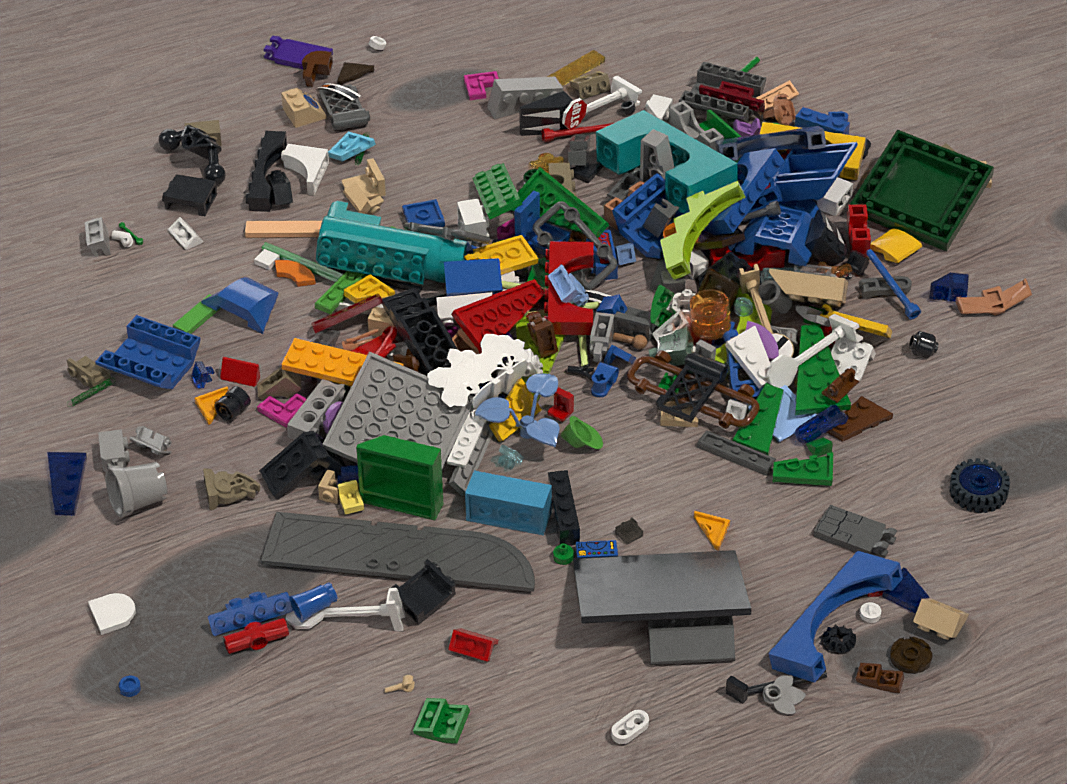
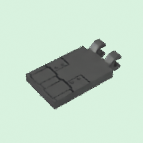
[814,505,897,558]

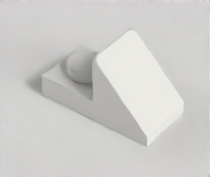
[652,310,690,343]

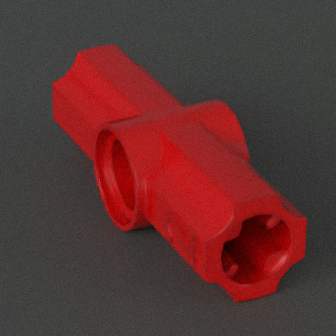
[223,618,289,654]

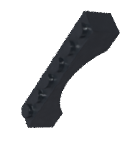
[245,130,287,212]

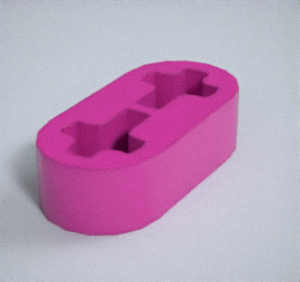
[497,218,515,239]

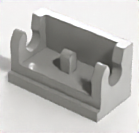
[85,217,111,257]

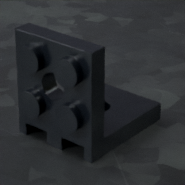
[698,251,762,295]

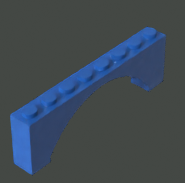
[768,551,903,683]

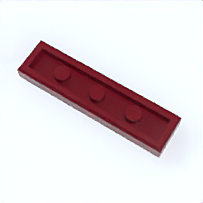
[311,293,382,333]

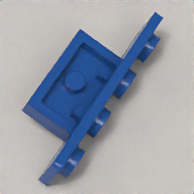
[208,592,293,636]

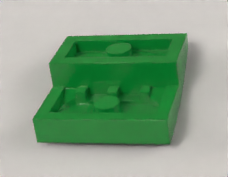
[650,284,675,327]
[413,698,470,744]

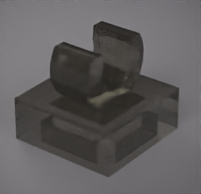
[615,517,643,545]

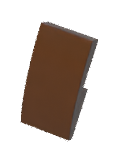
[393,354,420,372]
[856,662,904,693]

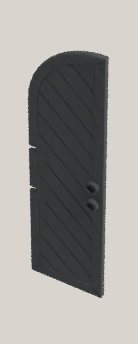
[261,512,535,592]

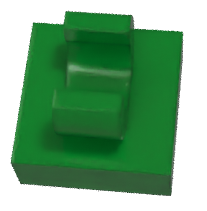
[658,372,682,394]

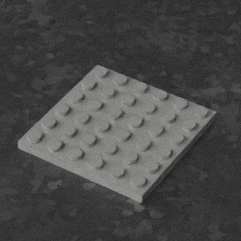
[322,351,474,470]

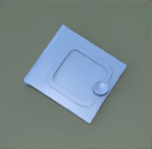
[748,385,818,443]

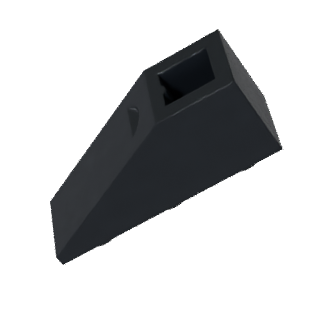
[267,170,293,205]

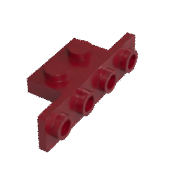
[699,81,765,112]

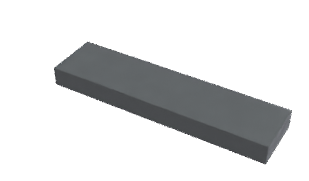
[697,430,776,476]

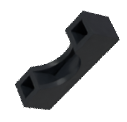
[548,470,580,546]

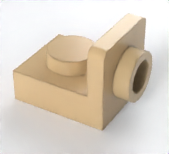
[318,470,339,504]

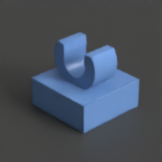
[614,243,636,265]

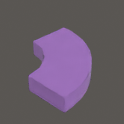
[745,321,779,361]

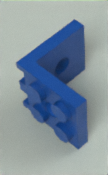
[514,191,570,256]

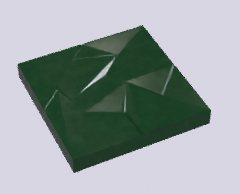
[849,129,994,252]

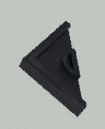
[570,162,603,183]

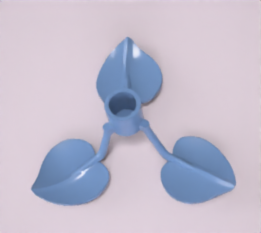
[475,374,560,447]

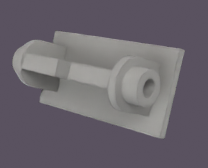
[130,426,172,455]

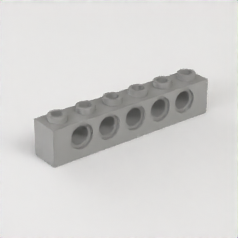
[287,379,352,440]

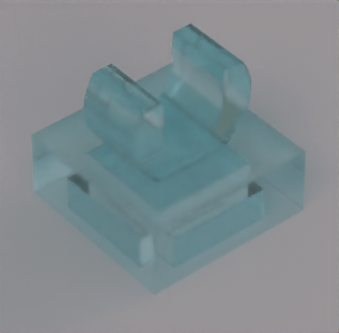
[498,444,524,470]

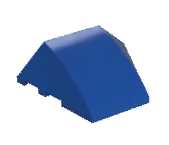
[201,277,279,334]

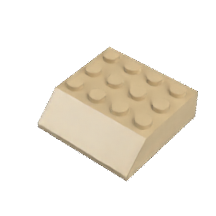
[769,269,848,307]

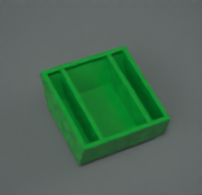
[356,435,444,520]

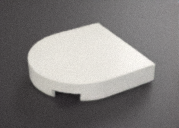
[88,593,136,635]

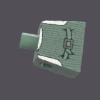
[649,327,694,366]

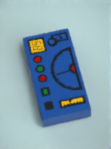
[576,540,618,558]

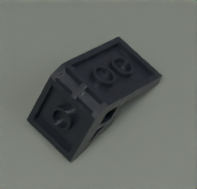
[259,431,350,499]

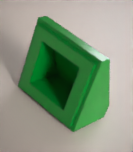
[806,437,833,457]

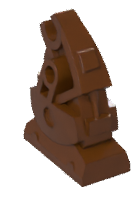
[526,311,558,358]

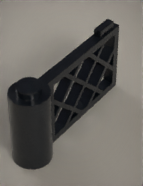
[656,352,729,423]

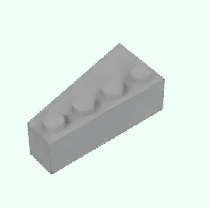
[487,77,563,119]

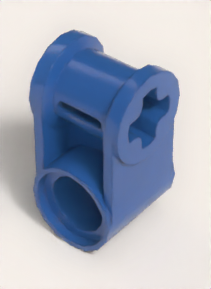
[591,362,619,398]

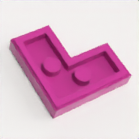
[464,71,499,100]
[257,393,307,428]

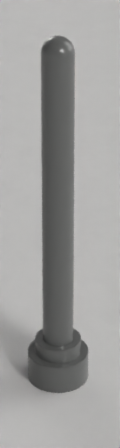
[700,200,781,236]

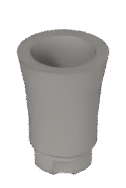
[758,280,793,314]

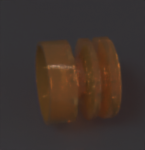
[690,289,731,340]

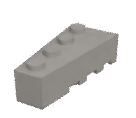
[640,129,674,183]

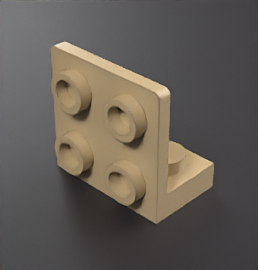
[342,158,386,200]

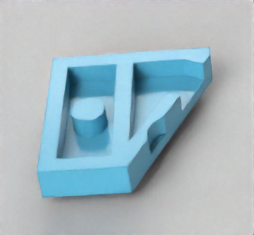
[328,131,375,161]

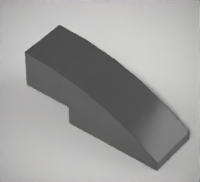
[568,135,590,165]

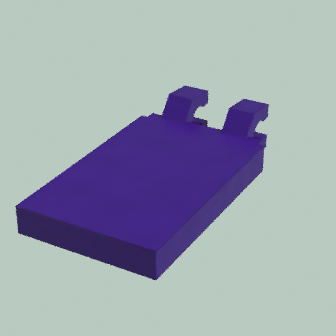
[264,36,333,69]

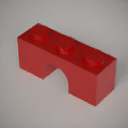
[847,205,871,257]

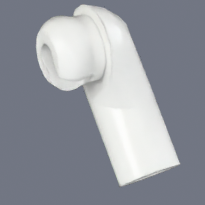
[112,230,133,247]

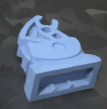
[548,264,589,307]

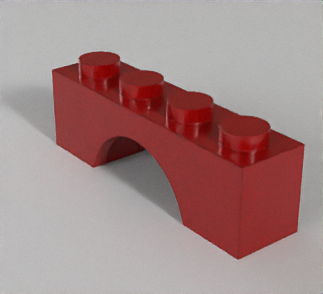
[709,245,785,271]

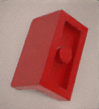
[448,628,499,661]

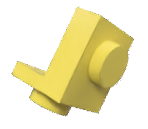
[338,480,364,514]

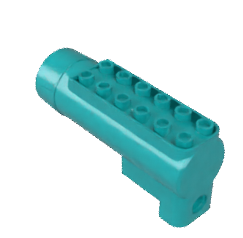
[316,201,467,284]

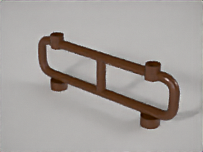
[627,350,760,429]

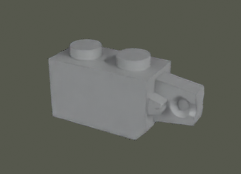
[590,312,614,362]
[98,429,130,472]

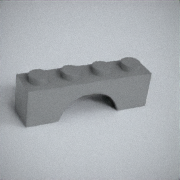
[669,101,724,151]

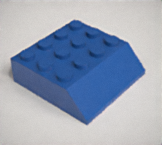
[773,142,858,203]

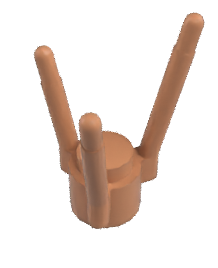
[342,329,388,359]

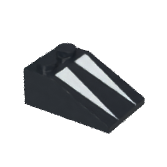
[519,91,573,136]
[805,209,848,269]

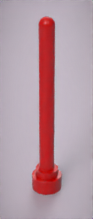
[541,123,614,142]

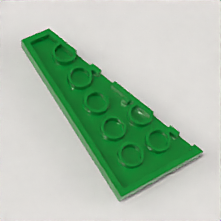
[510,167,610,238]
[795,324,851,416]

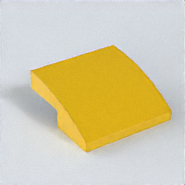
[870,228,922,263]

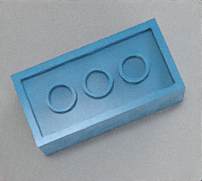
[465,471,552,535]

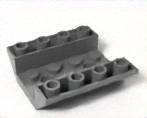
[679,62,767,123]
[647,616,735,665]

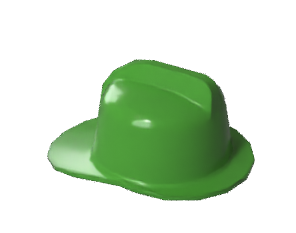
[561,416,603,450]

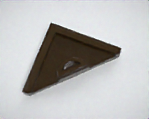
[337,62,375,85]

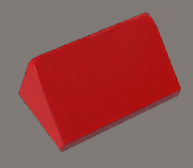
[220,357,260,387]

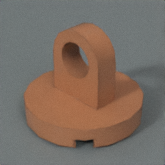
[762,93,796,126]

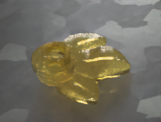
[529,153,564,173]

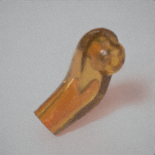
[816,262,852,278]

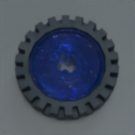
[949,458,1010,513]

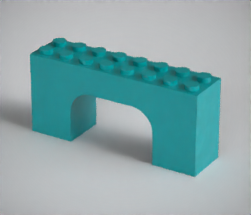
[596,110,738,214]

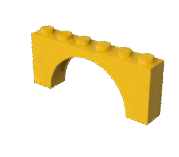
[760,122,866,180]

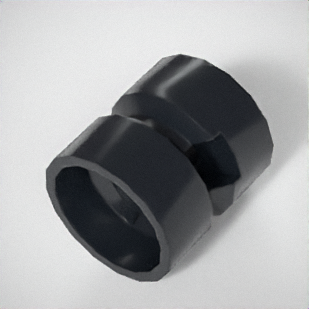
[214,386,251,422]

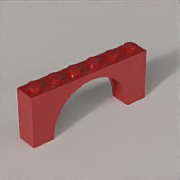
[544,241,594,335]

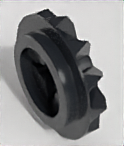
[822,624,856,653]

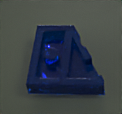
[883,567,930,614]

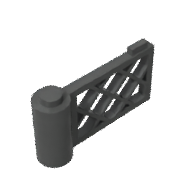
[319,84,370,131]

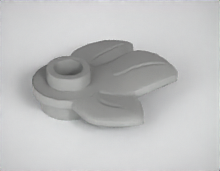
[762,675,806,715]

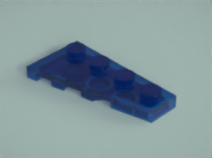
[47,452,87,516]

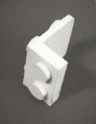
[831,337,876,381]

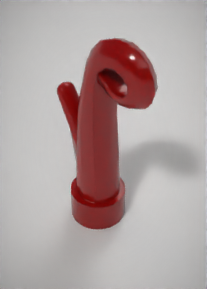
[374,326,397,358]

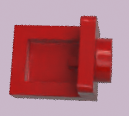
[548,387,574,422]

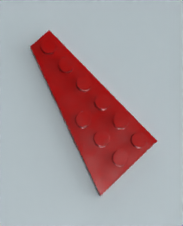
[451,279,545,353]

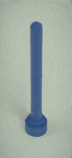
[866,249,921,320]

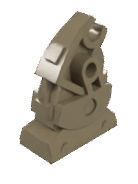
[203,468,260,510]

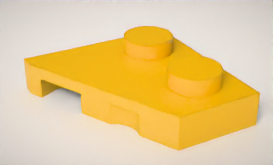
[344,274,395,303]

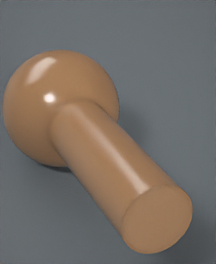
[613,333,647,350]

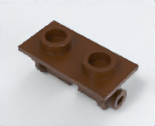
[821,368,859,403]

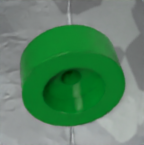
[553,543,574,565]

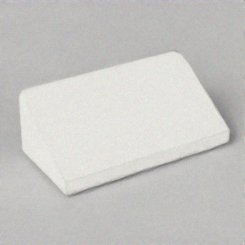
[167,217,204,250]

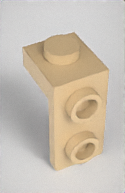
[343,184,384,215]

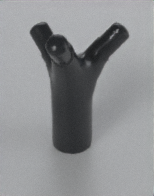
[567,364,594,381]

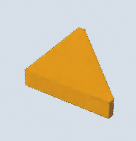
[194,386,229,425]
[694,511,730,551]

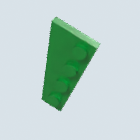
[733,383,784,456]

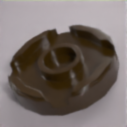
[890,637,933,674]

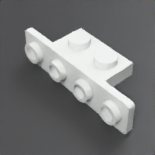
[447,408,487,468]

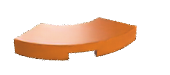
[275,260,316,287]

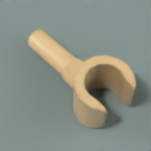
[385,675,415,693]

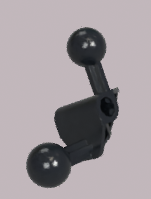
[158,125,226,186]

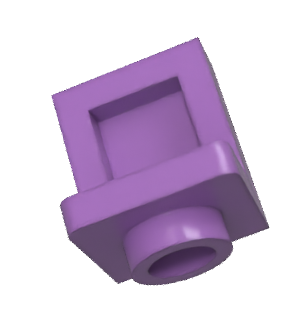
[733,118,761,137]

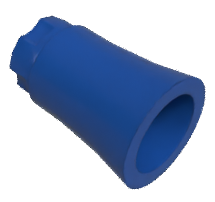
[289,582,338,623]

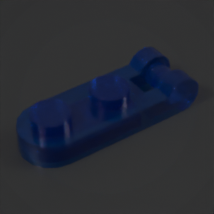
[795,405,848,444]

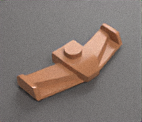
[955,278,1032,315]

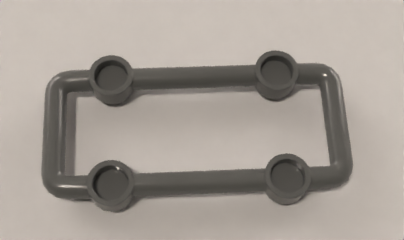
[533,201,617,290]
[404,222,491,247]

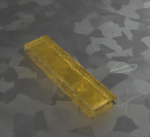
[547,50,605,86]

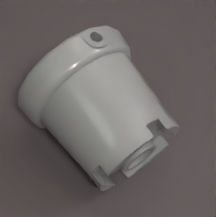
[105,462,167,518]

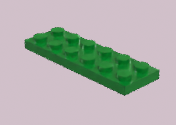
[472,163,523,220]

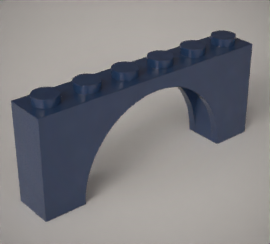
[715,126,826,161]

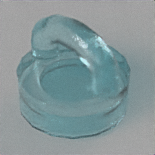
[734,297,753,316]

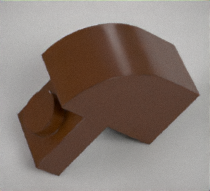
[302,51,333,87]

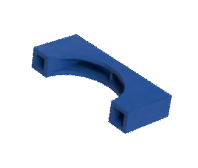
[701,148,785,237]

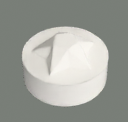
[369,36,386,50]
[860,602,881,623]

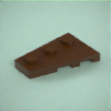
[827,396,893,442]

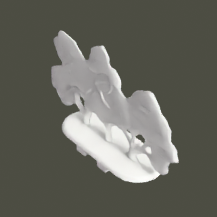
[427,334,528,409]

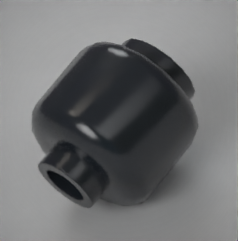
[909,331,939,358]

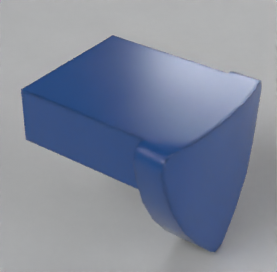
[604,345,636,365]

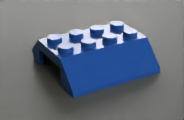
[612,173,684,259]

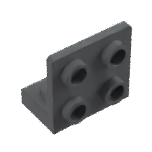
[614,306,657,342]

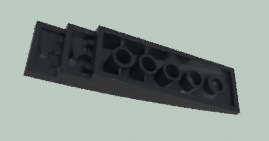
[382,288,481,396]

